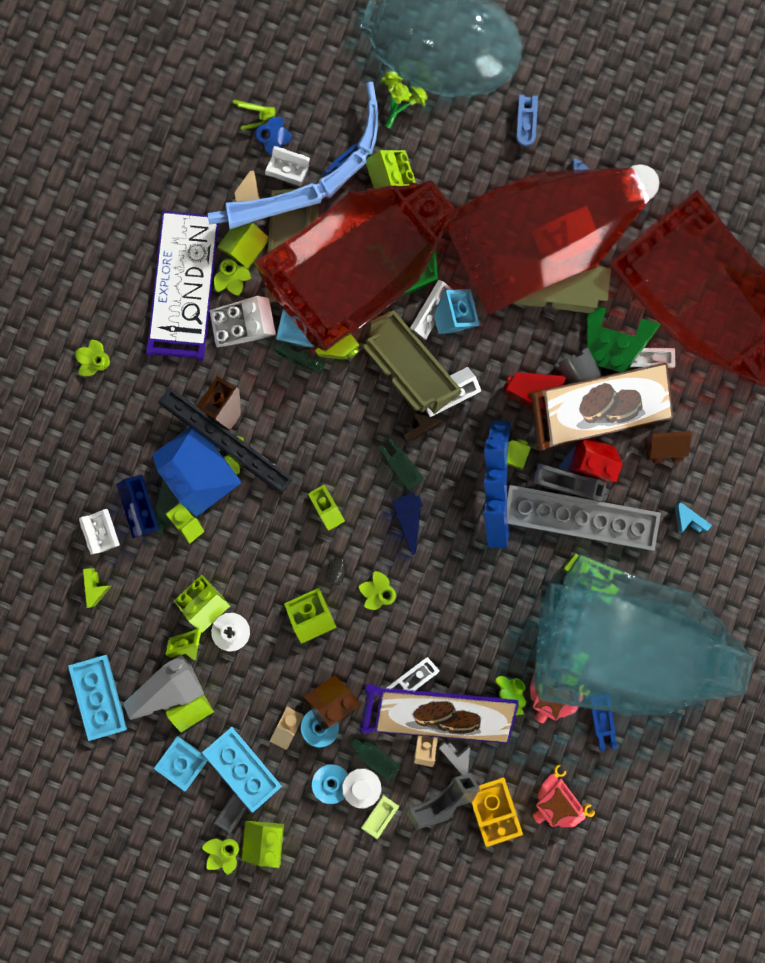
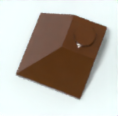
[196,376,241,430]

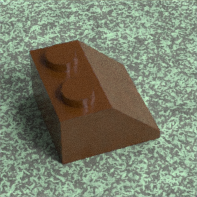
[645,431,691,463]
[303,675,361,729]

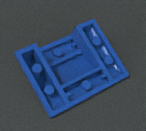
[152,427,242,517]

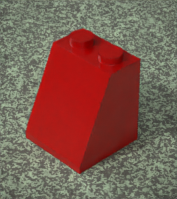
[503,372,566,416]
[568,438,623,483]

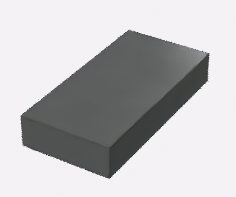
[214,793,247,834]

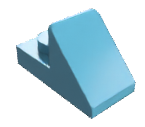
[674,502,712,533]

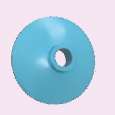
[301,710,339,747]
[312,764,348,804]

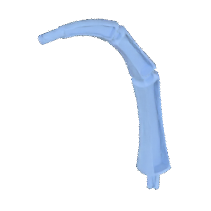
[208,82,378,230]

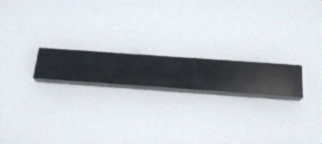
[158,387,293,495]

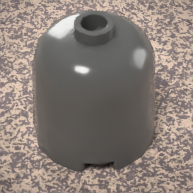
[554,347,601,384]

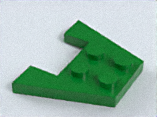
[587,306,661,372]

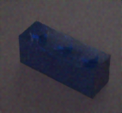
[116,475,159,539]

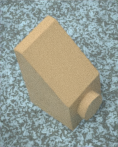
[232,170,259,202]

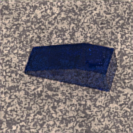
[392,493,423,555]

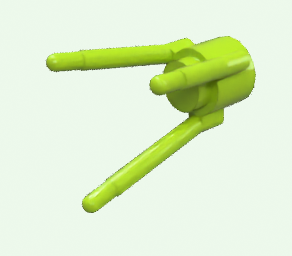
[232,100,275,130]

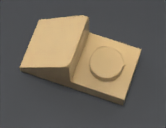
[270,706,304,750]
[414,736,437,767]

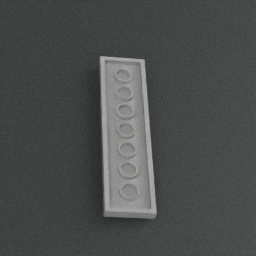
[507,485,661,551]

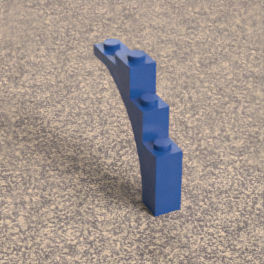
[484,420,511,548]

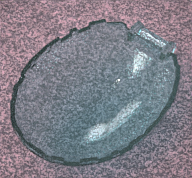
[358,0,522,97]

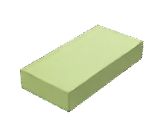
[361,795,399,839]

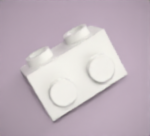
[265,146,310,187]
[79,509,120,555]

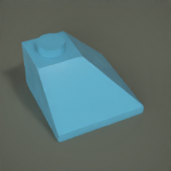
[434,289,480,334]

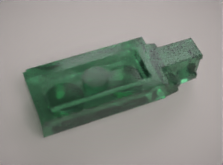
[274,342,326,374]
[152,481,178,535]
[350,737,401,782]

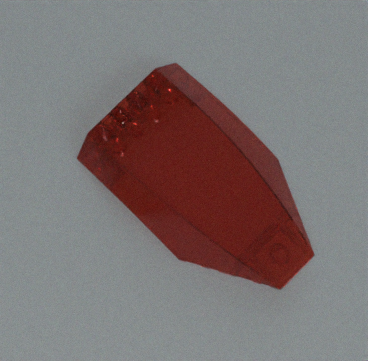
[442,168,649,315]
[254,181,455,351]
[610,190,765,387]

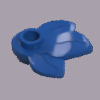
[255,117,293,154]

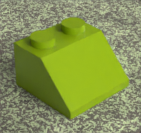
[284,588,337,644]
[242,821,284,868]

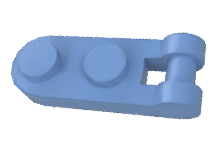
[516,95,538,147]

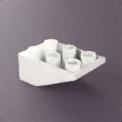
[209,296,276,347]

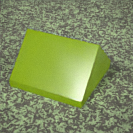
[217,222,269,269]
[165,694,214,732]

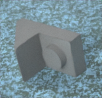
[438,741,470,775]

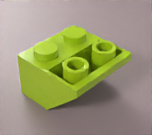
[366,150,417,195]
[174,575,230,633]

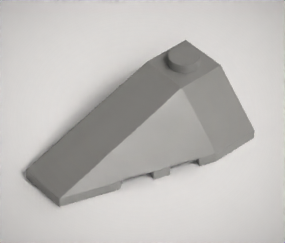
[123,654,204,720]

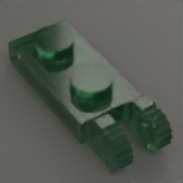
[379,438,424,491]

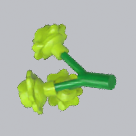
[380,72,427,129]

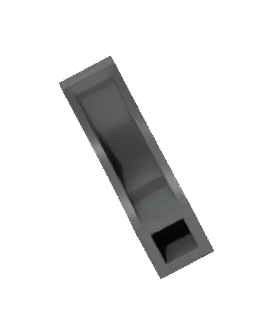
[407,773,480,830]

